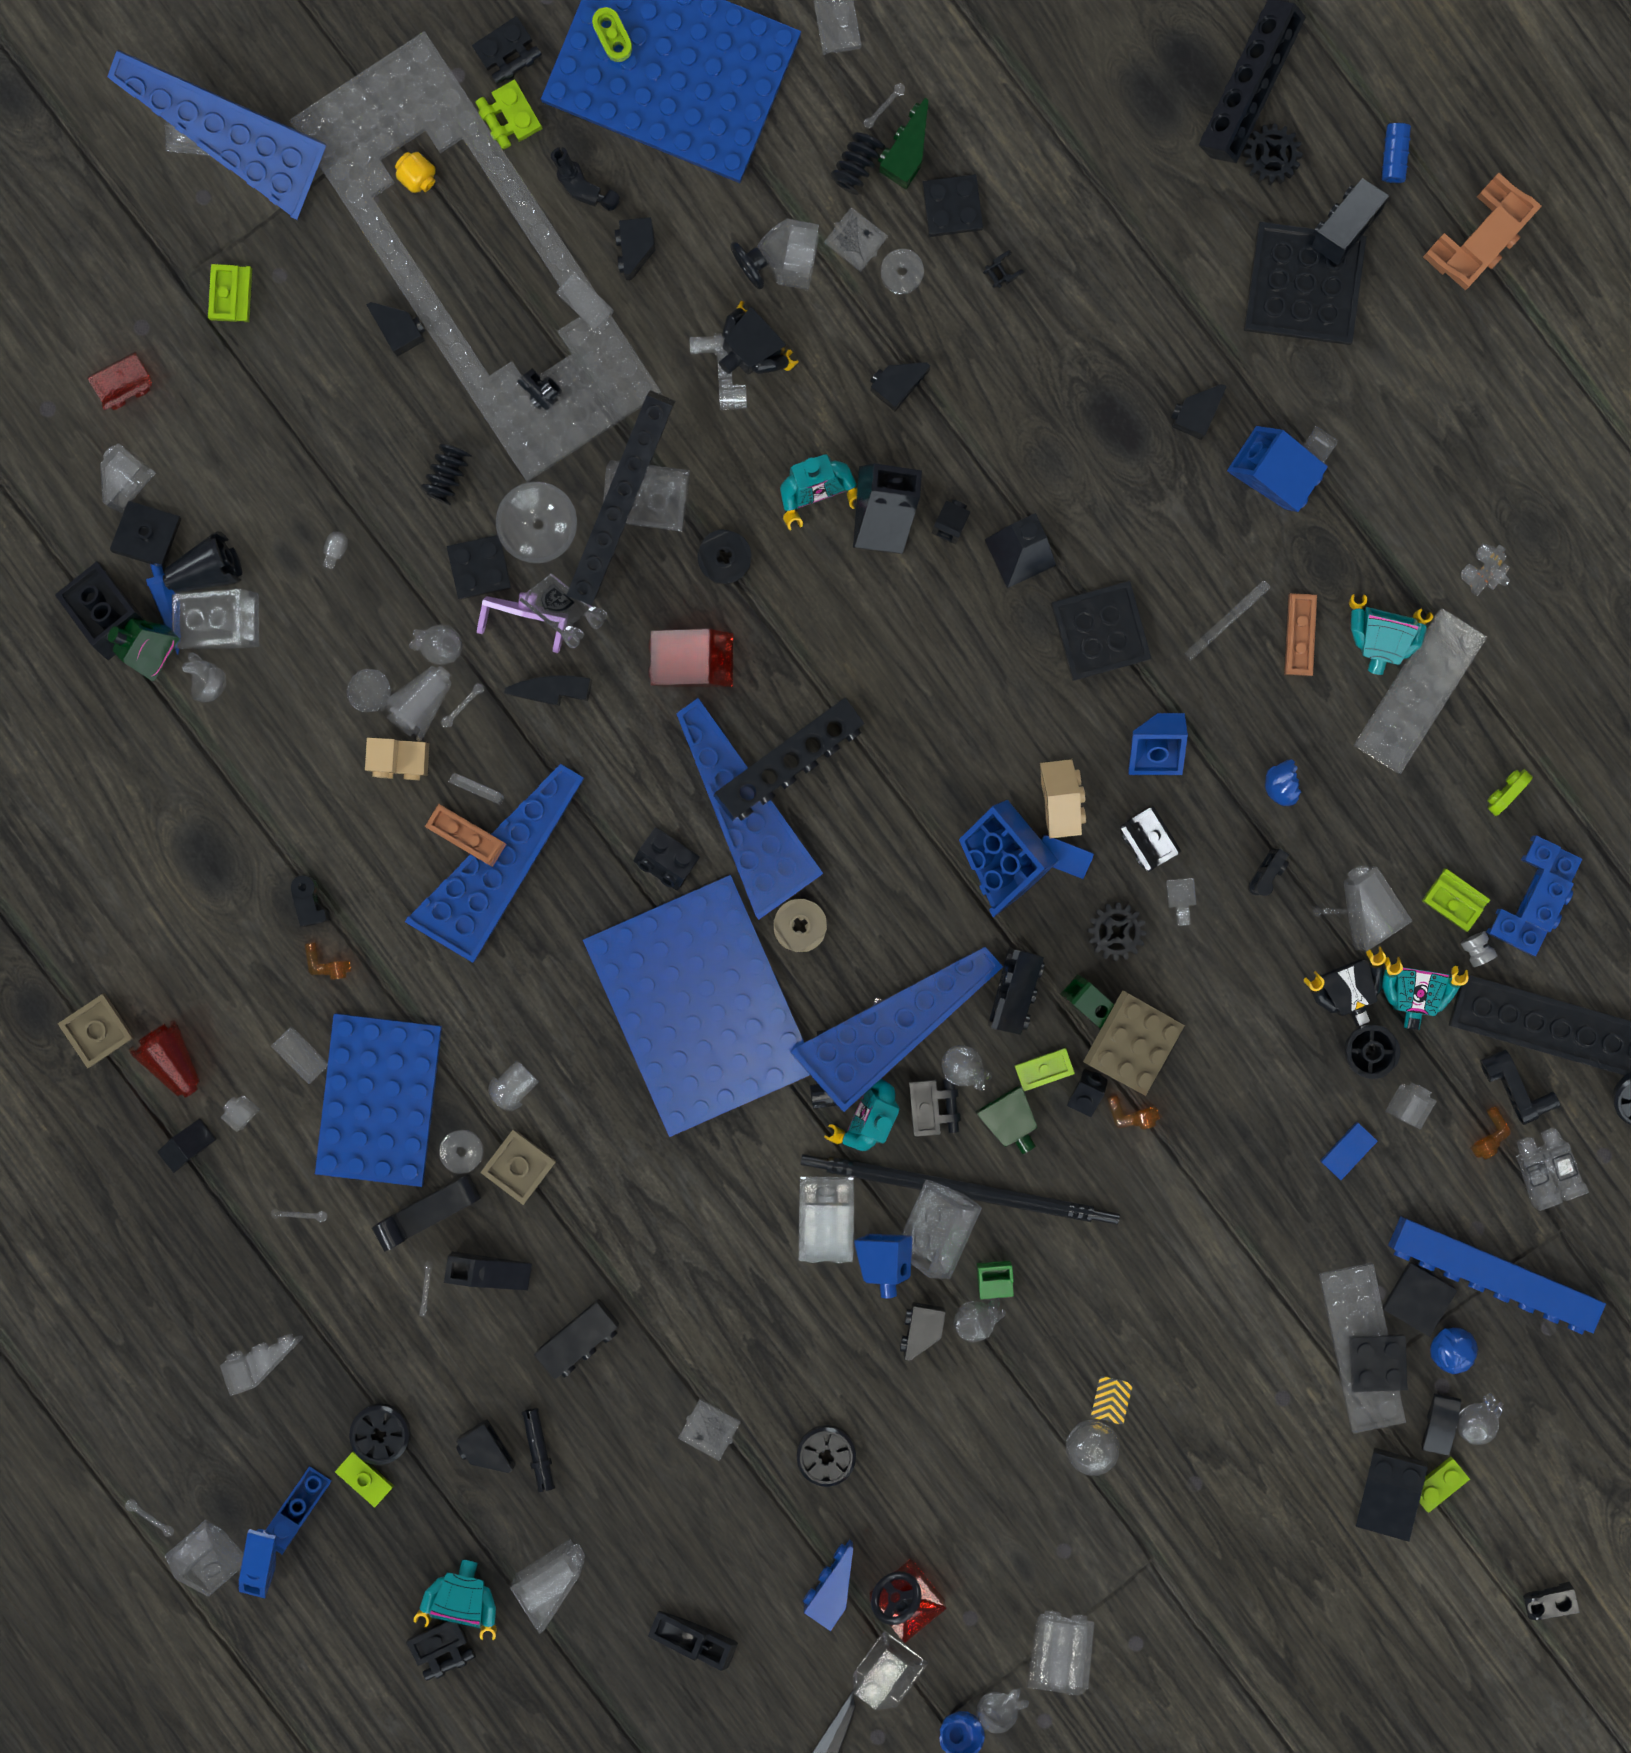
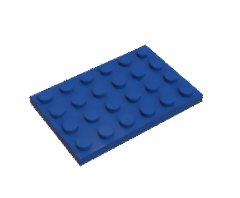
[315,1013,442,1187]

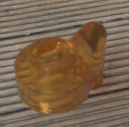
[305,943,351,980]
[1107,1095,1160,1129]
[1471,1106,1511,1160]

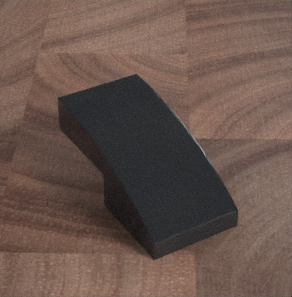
[1421,1393,1461,1455]

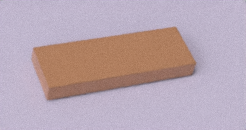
[1284,593,1317,676]
[425,804,506,867]

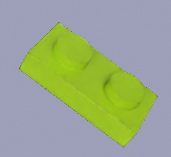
[1014,1048,1075,1091]
[1419,1456,1470,1513]

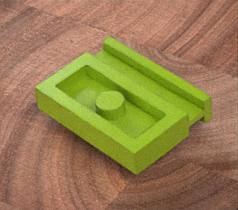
[208,264,252,322]
[1422,869,1490,932]

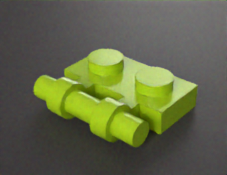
[475,79,542,150]

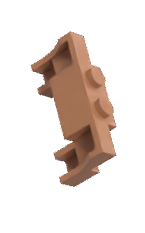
[1423,173,1541,290]

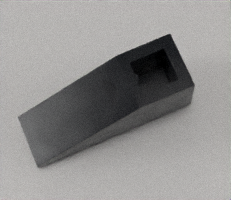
[444,1251,532,1291]

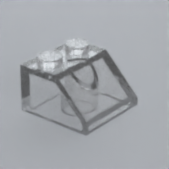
[100,443,156,513]
[165,1520,244,1597]

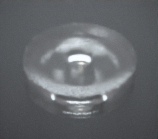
[881,249,924,294]
[439,1130,484,1174]

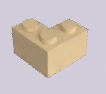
[365,738,429,780]
[1040,759,1086,839]

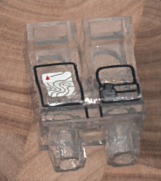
[1516,1128,1589,1211]

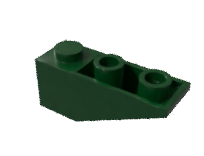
[878,98,928,190]

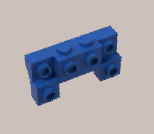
[1486,836,1582,956]

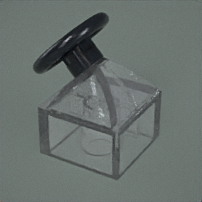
[730,219,819,290]

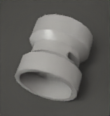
[1461,931,1498,967]

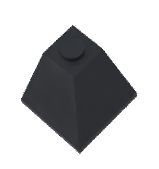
[985,513,1056,589]

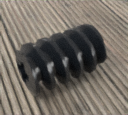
[831,132,885,195]
[421,444,472,506]

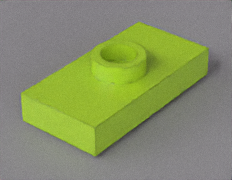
[335,1451,394,1508]

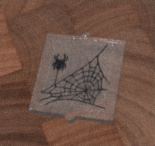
[824,207,888,272]
[678,1399,741,1461]

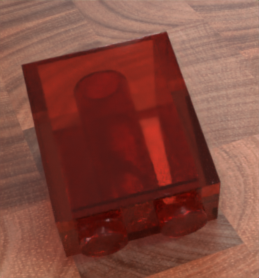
[649,629,733,687]

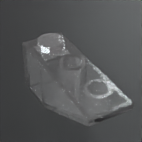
[220,1333,303,1396]

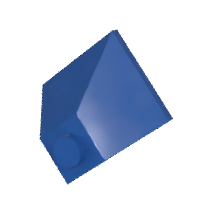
[1128,713,1188,775]

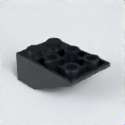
[853,463,922,554]

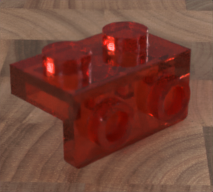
[87,351,153,410]

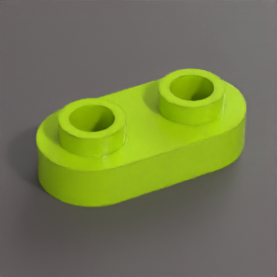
[592,7,632,62]
[1487,769,1533,816]

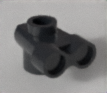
[517,368,562,411]

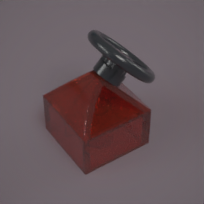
[869,1559,946,1643]

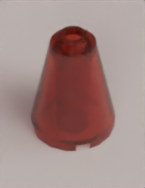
[128,1020,200,1098]

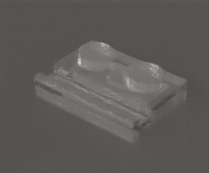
[814,0,861,55]

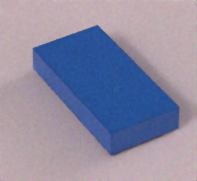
[1320,1122,1378,1180]

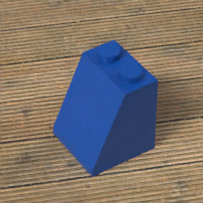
[1227,426,1328,512]

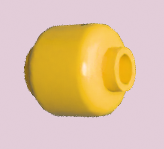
[395,152,436,193]

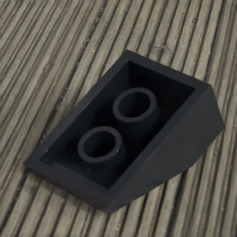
[55,561,146,660]
[1356,1448,1428,1542]

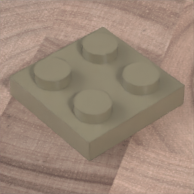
[58,993,135,1069]
[480,1129,556,1205]

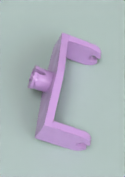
[477,592,568,653]

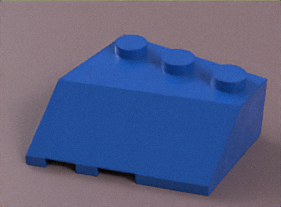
[959,800,1059,917]

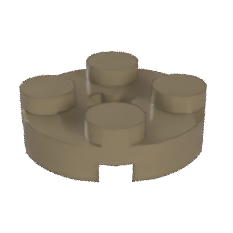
[774,899,827,952]

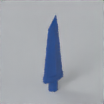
[146,564,183,655]

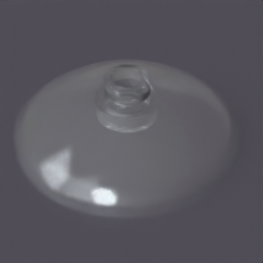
[496,482,577,563]

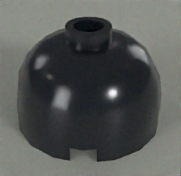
[1344,1024,1401,1079]

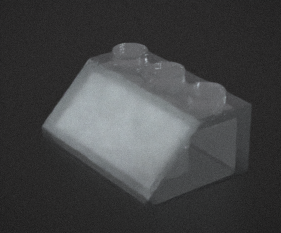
[603,460,690,531]
[901,1180,982,1279]

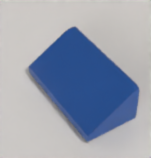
[1041,835,1094,879]

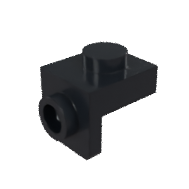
[1067,1069,1108,1117]

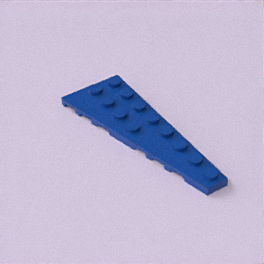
[107,50,327,220]
[676,698,823,920]
[405,764,584,963]
[790,947,1003,1112]

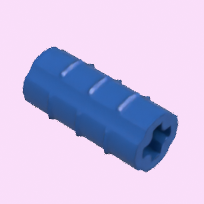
[1382,123,1411,183]

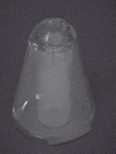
[379,666,452,741]

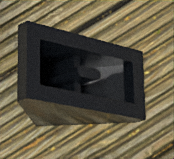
[157,1118,217,1173]

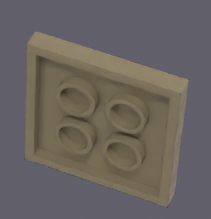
[1083,990,1185,1096]

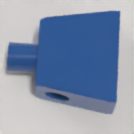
[854,1234,912,1298]

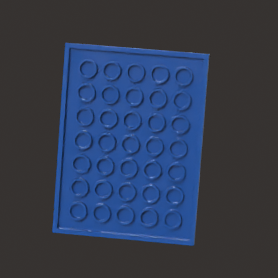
[541,0,801,183]
[583,875,810,1137]

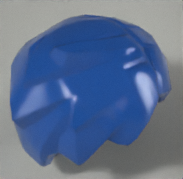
[1265,759,1301,806]
[1430,1328,1478,1374]
[939,1711,985,1753]

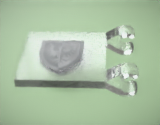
[520,573,607,648]

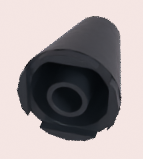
[163,531,243,593]

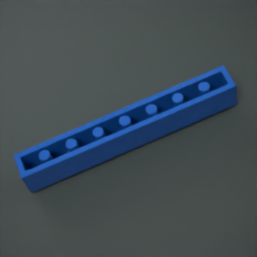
[1388,1216,1606,1335]

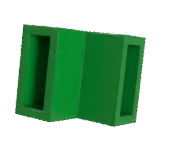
[976,1261,1014,1299]

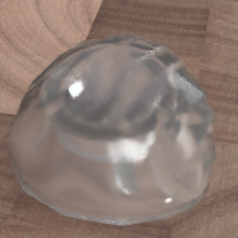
[409,625,463,665]
[182,652,226,703]
[941,1045,991,1091]
[954,1298,1006,1342]
[1457,1393,1503,1445]
[976,1688,1029,1733]

